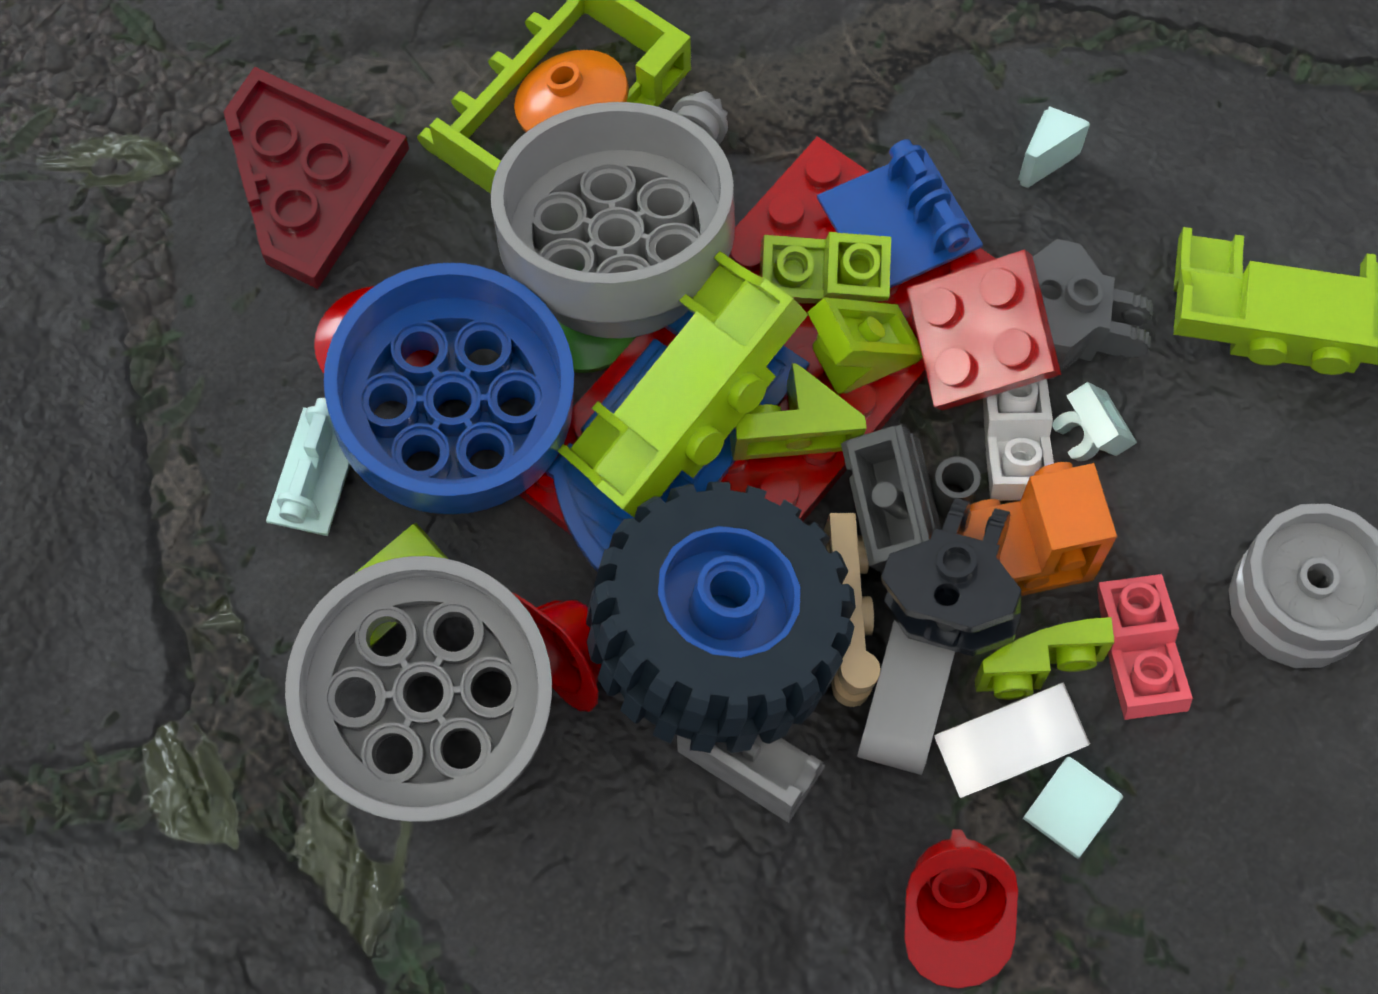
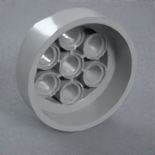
[491,102,735,338]
[285,556,552,822]

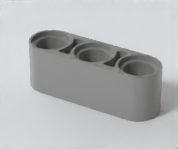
[857,620,955,775]

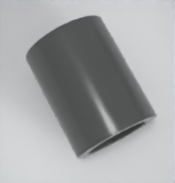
[932,457,981,518]

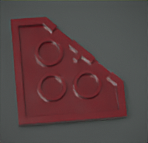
[223,67,410,289]

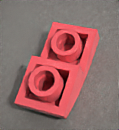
[1097,574,1193,720]

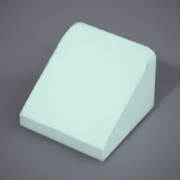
[1018,106,1090,188]
[1023,757,1123,859]

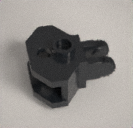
[881,498,1021,657]

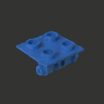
[817,139,983,288]

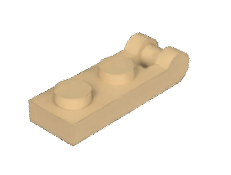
[824,513,881,707]

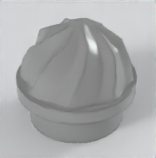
[672,91,728,145]

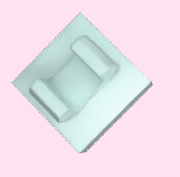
[1052,382,1137,461]

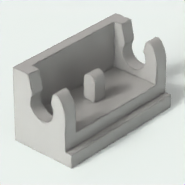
[677,735,825,823]

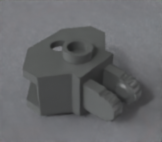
[1033,239,1154,379]

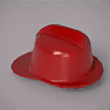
[512,592,602,712]
[904,829,1018,989]

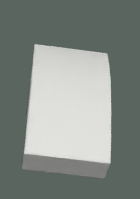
[983,379,1054,501]
[934,682,1090,798]

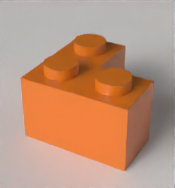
[963,462,1117,596]

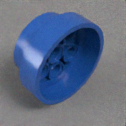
[324,263,574,514]

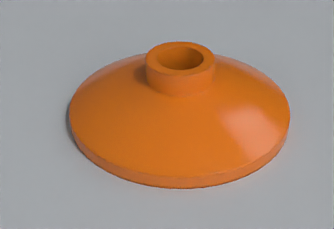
[514,50,629,132]

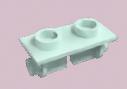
[266,398,350,536]

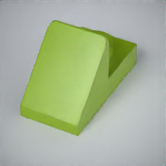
[807,297,923,394]
[730,363,866,461]

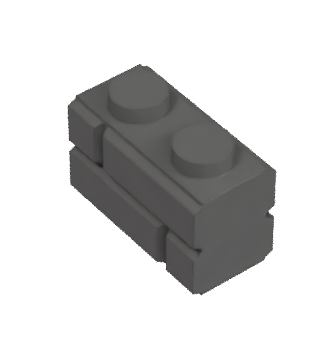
[841,425,942,573]

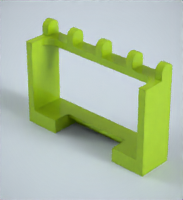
[417,0,691,194]

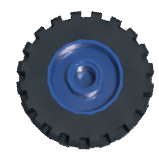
[586,482,856,753]

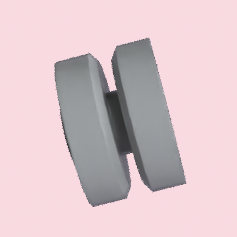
[1228,504,1378,668]

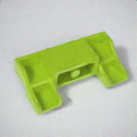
[1173,227,1378,375]
[558,251,808,517]

